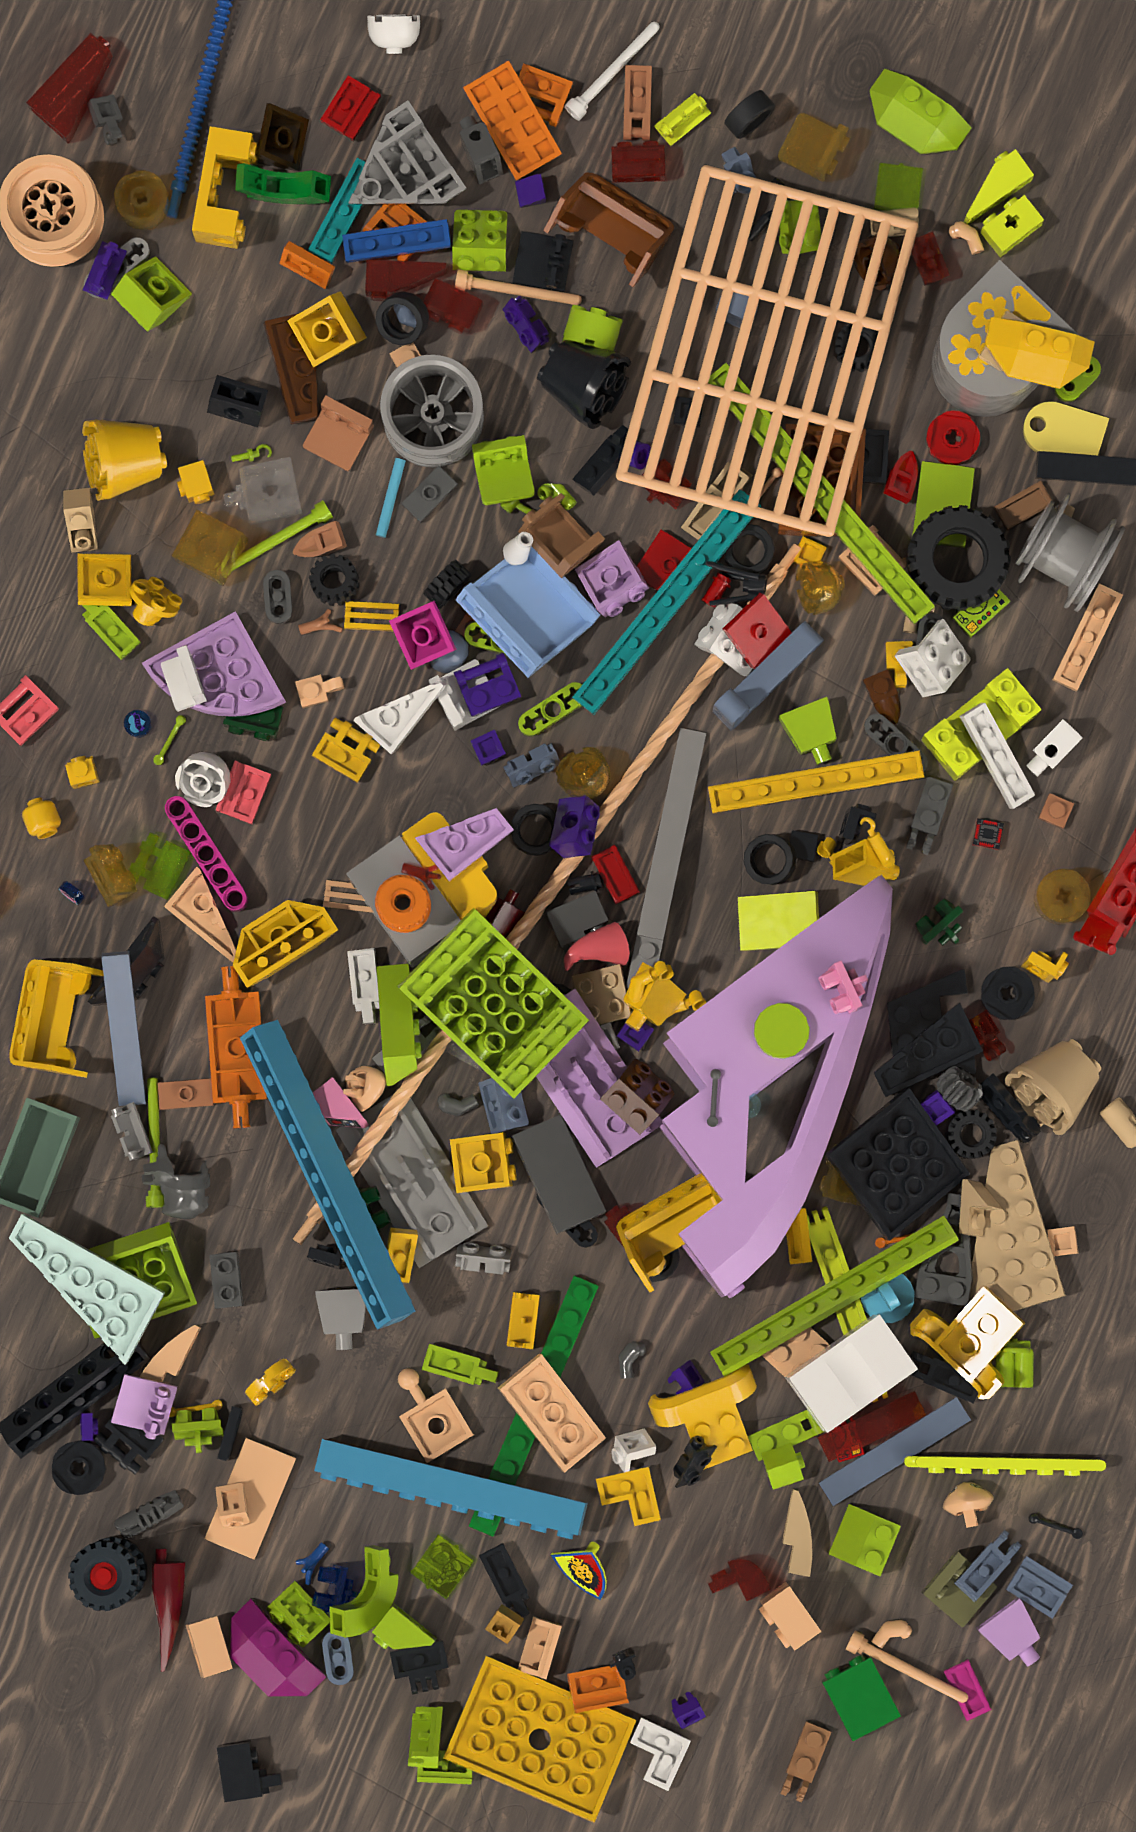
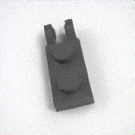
[906,777,953,855]

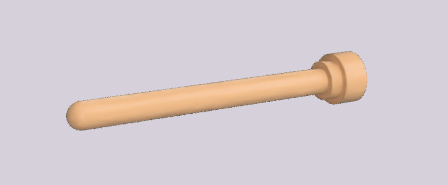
[454,269,582,305]
[845,1630,968,1703]

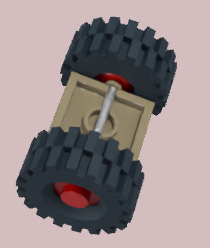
[68,1537,148,1611]

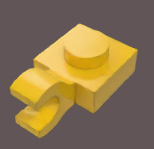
[885,641,913,688]

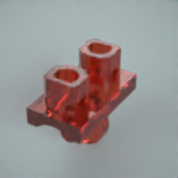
[912,231,950,286]
[642,459,691,510]

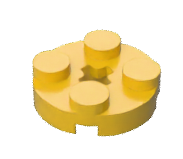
[245,1358,296,1406]

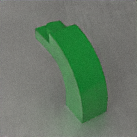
[235,163,331,205]

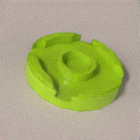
[754,1003,809,1059]

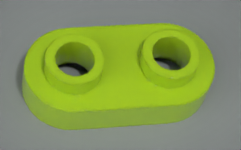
[1054,356,1101,402]

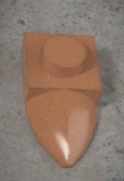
[293,521,347,557]

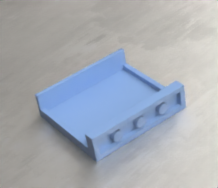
[456,546,600,678]

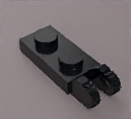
[981,1073,1041,1143]
[911,1351,978,1404]

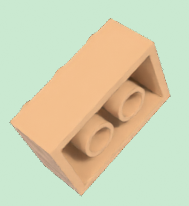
[759,1582,821,1651]

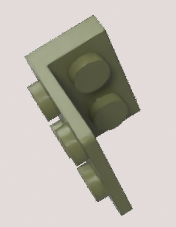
[921,1551,997,1627]

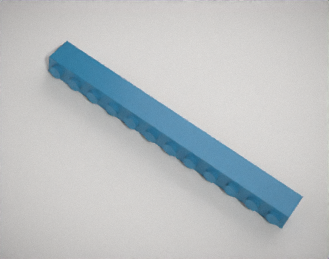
[240,1020,415,1330]

